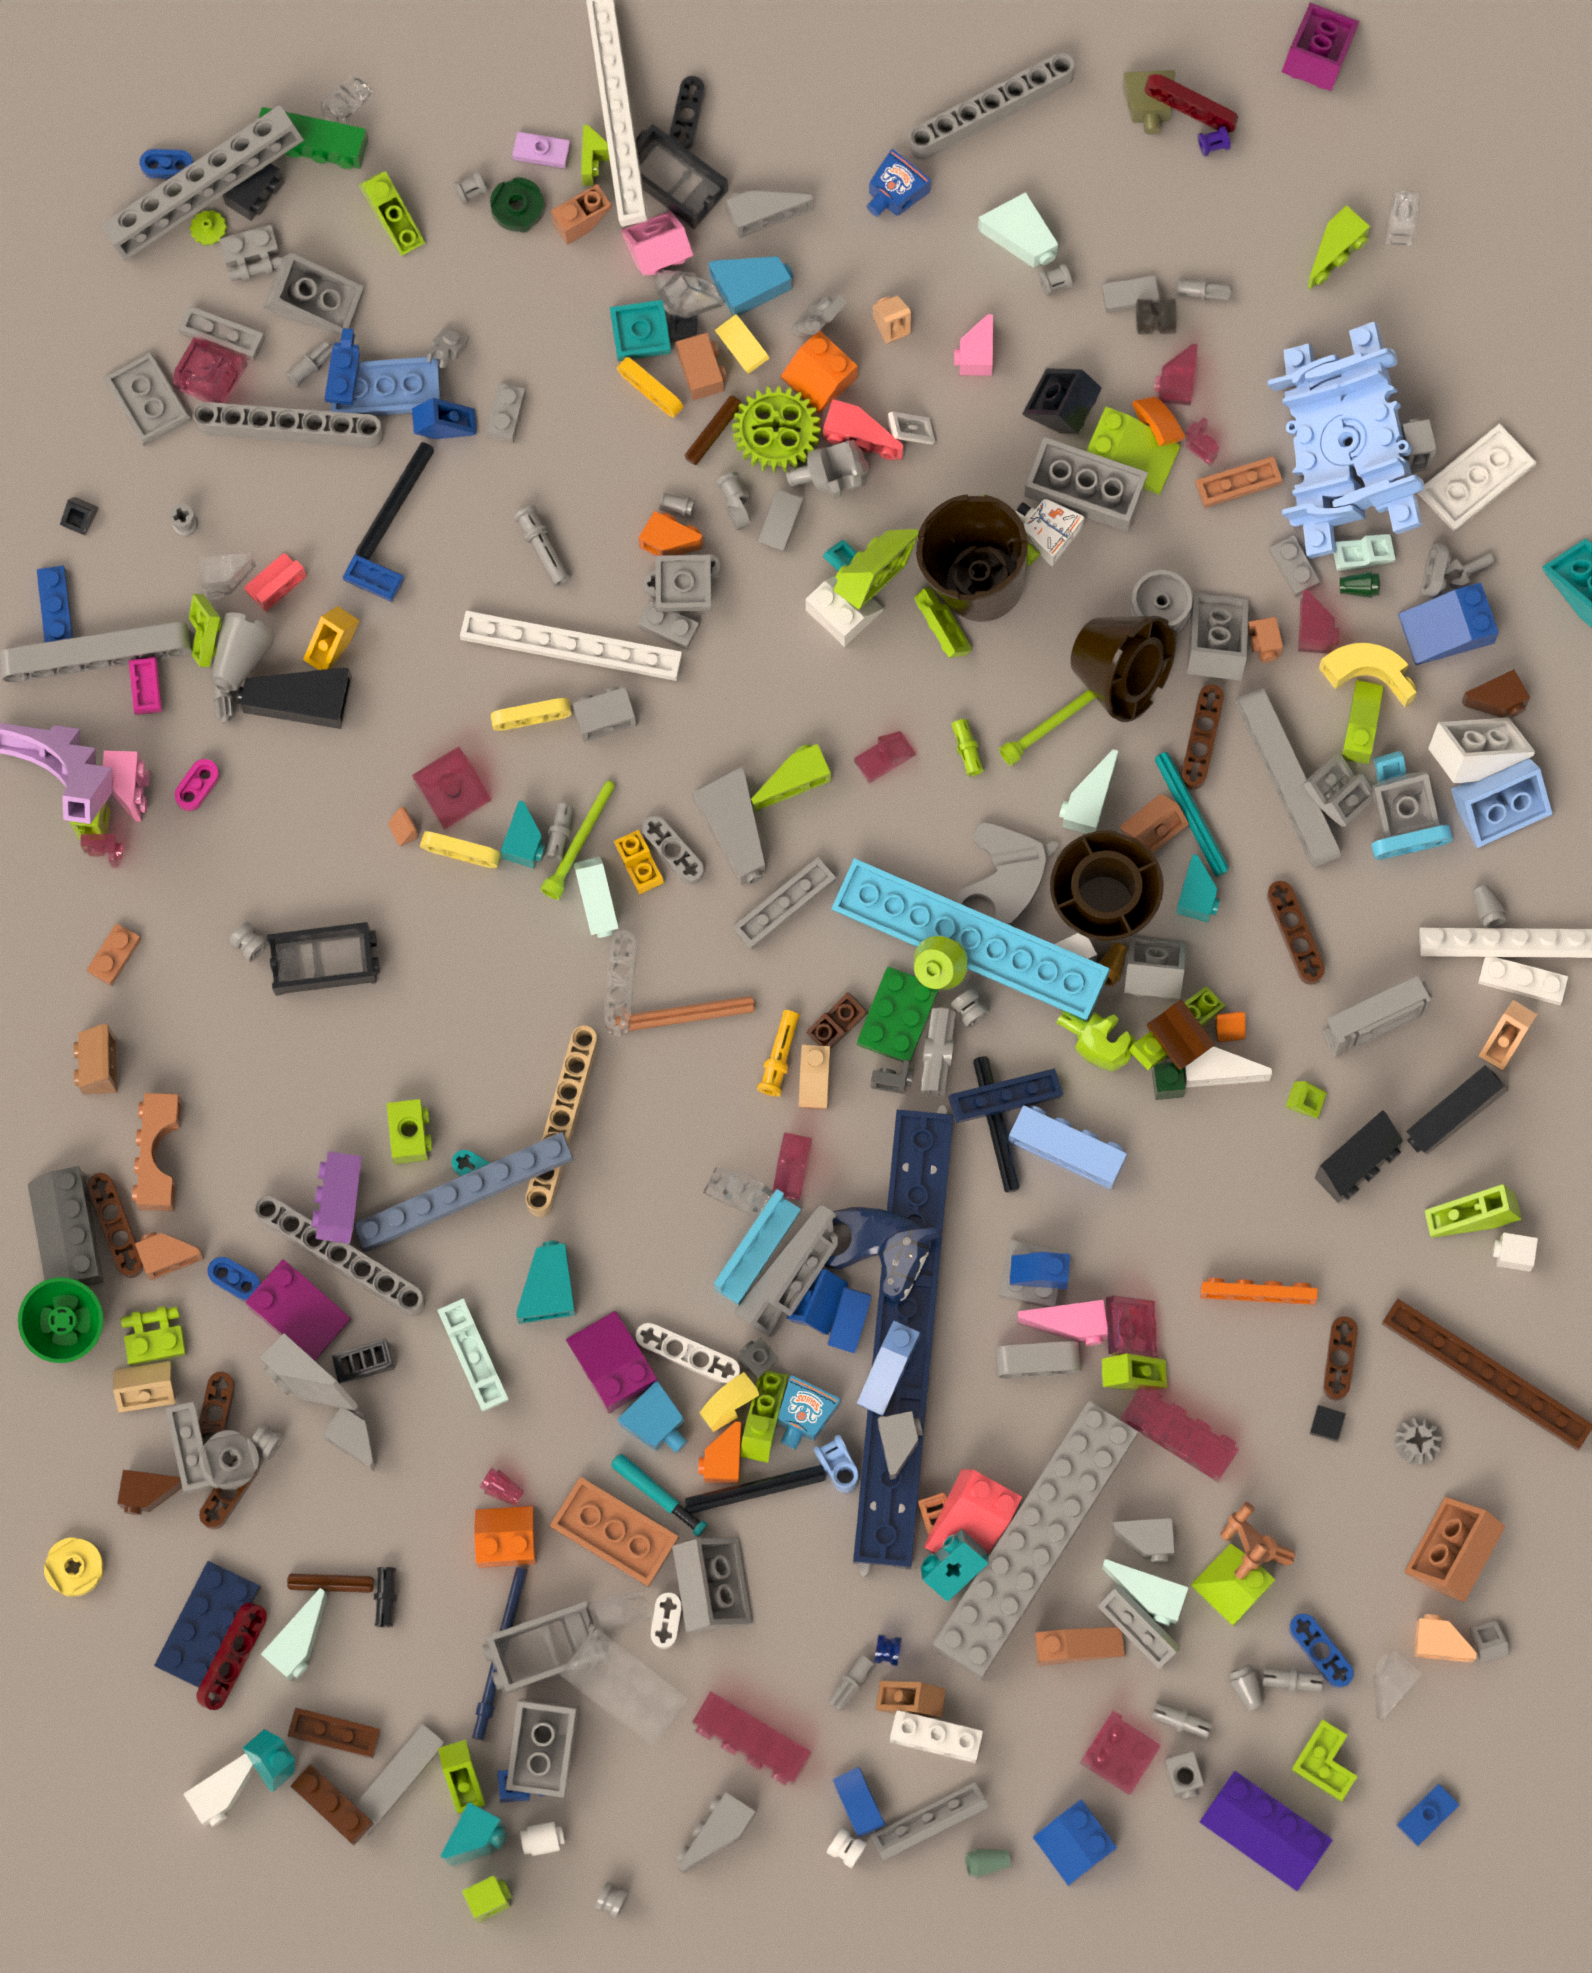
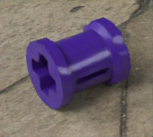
[1197,126,1231,157]

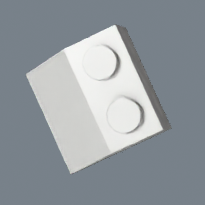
[805,576,884,647]

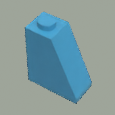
[708,256,794,316]

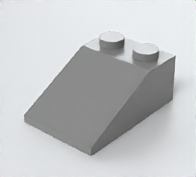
[263,252,364,335]
[1187,593,1248,681]
[260,1334,358,1410]
[506,1699,580,1798]

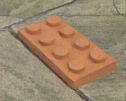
[550,1477,679,1588]

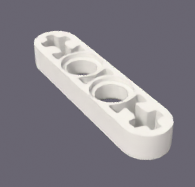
[636,1323,740,1385]

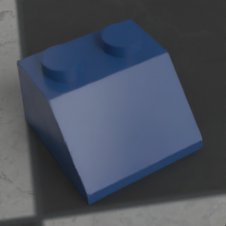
[1033,1799,1117,1886]

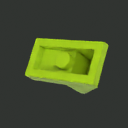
[581,125,610,186]

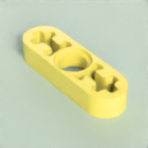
[490,698,572,731]
[420,831,501,868]

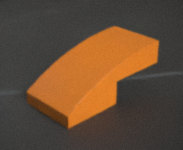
[1132,396,1185,447]

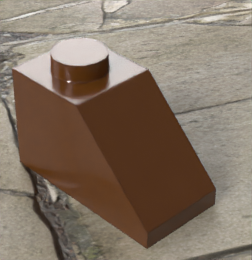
[1462,669,1530,718]
[117,1470,182,1515]

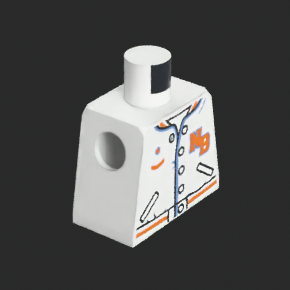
[1016,499,1084,566]

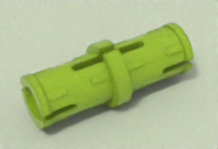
[951,719,984,777]

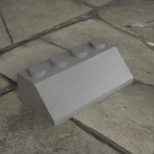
[1025,437,1148,532]

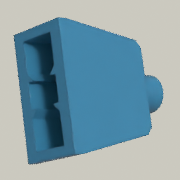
[617,1381,688,1453]

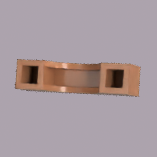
[132,1093,182,1211]

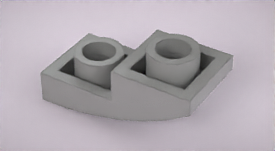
[758,489,803,551]

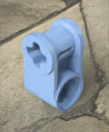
[813,1434,859,1493]

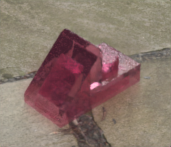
[854,731,916,784]

